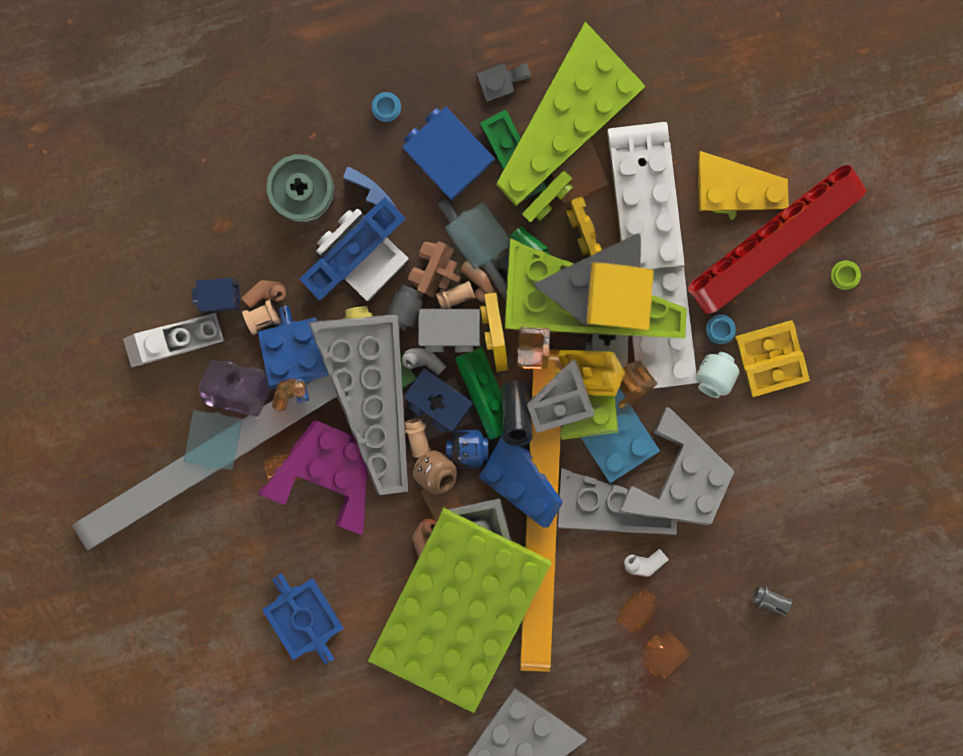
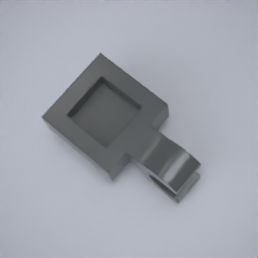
[477,63,531,102]

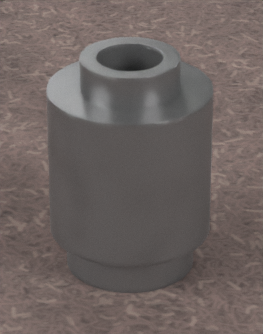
[386,285,424,331]

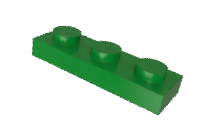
[479,110,546,203]
[455,347,502,440]

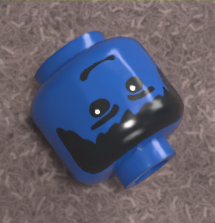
[446,430,488,469]

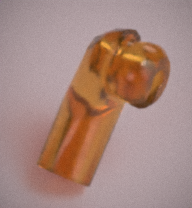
[272,379,306,411]

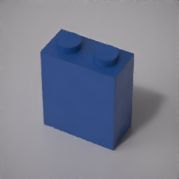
[402,106,495,201]

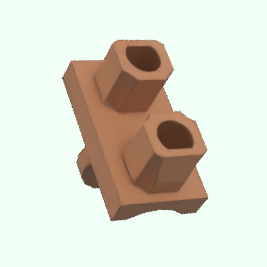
[408,241,461,298]

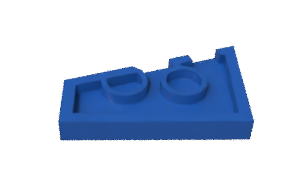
[479,435,563,528]

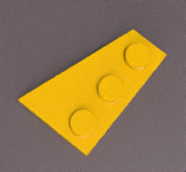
[698,151,789,211]
[566,196,602,257]

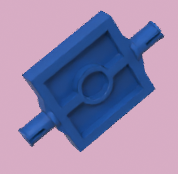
[258,306,329,403]
[262,573,344,665]

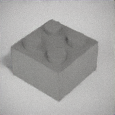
[419,309,479,352]

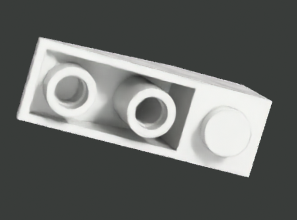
[123,313,224,367]

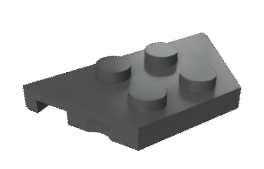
[534,233,641,326]

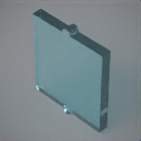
[445,202,510,270]
[184,410,242,470]

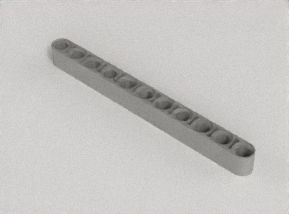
[72,376,338,551]

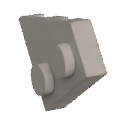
[527,359,594,433]

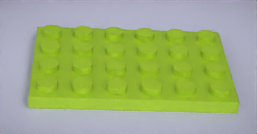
[368,508,552,713]

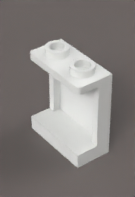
[316,209,409,302]

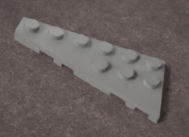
[307,314,408,495]
[466,687,587,756]

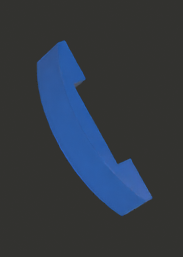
[300,197,406,301]

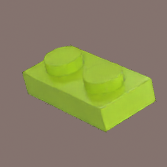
[522,171,573,222]

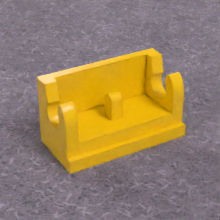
[554,350,625,396]

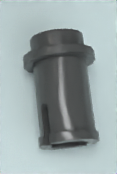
[752,586,792,617]

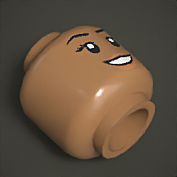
[413,450,457,495]

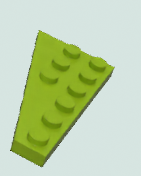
[496,22,646,206]
[505,239,687,339]

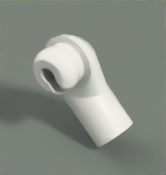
[624,549,669,577]

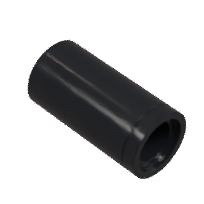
[501,380,533,446]

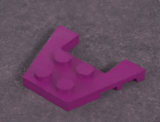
[257,421,367,535]

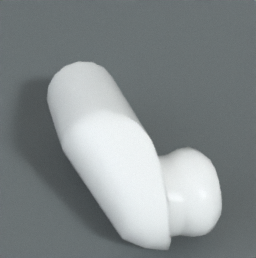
[402,348,447,376]

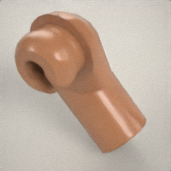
[460,260,495,304]
[241,280,286,308]
[412,519,437,559]

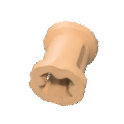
[242,300,280,335]

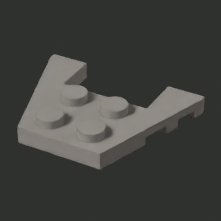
[618,407,734,525]

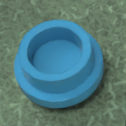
[371,92,401,122]
[706,315,736,344]

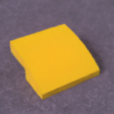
[587,262,654,330]
[735,320,810,397]

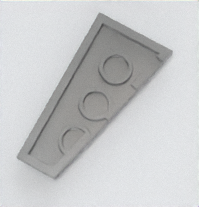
[558,468,677,535]

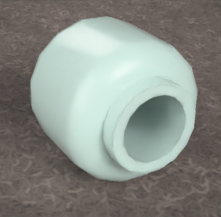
[696,352,739,398]

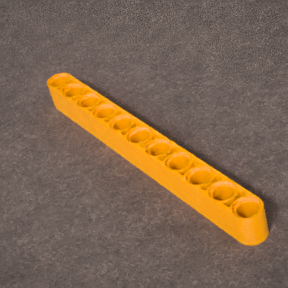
[520,348,563,672]

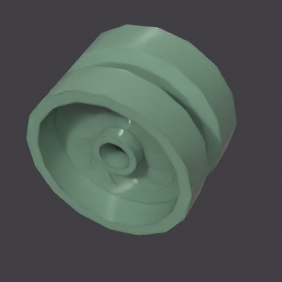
[267,154,335,223]

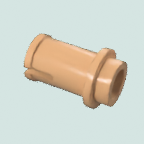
[436,281,475,309]
[405,418,431,458]

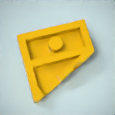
[480,292,508,372]

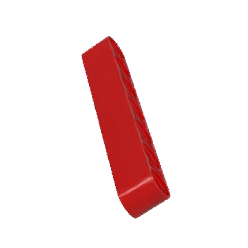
[688,165,867,314]

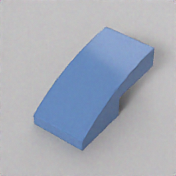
[343,166,396,207]

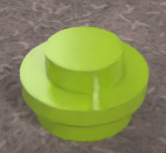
[831,260,861,290]

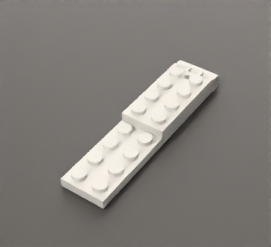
[607,122,697,390]

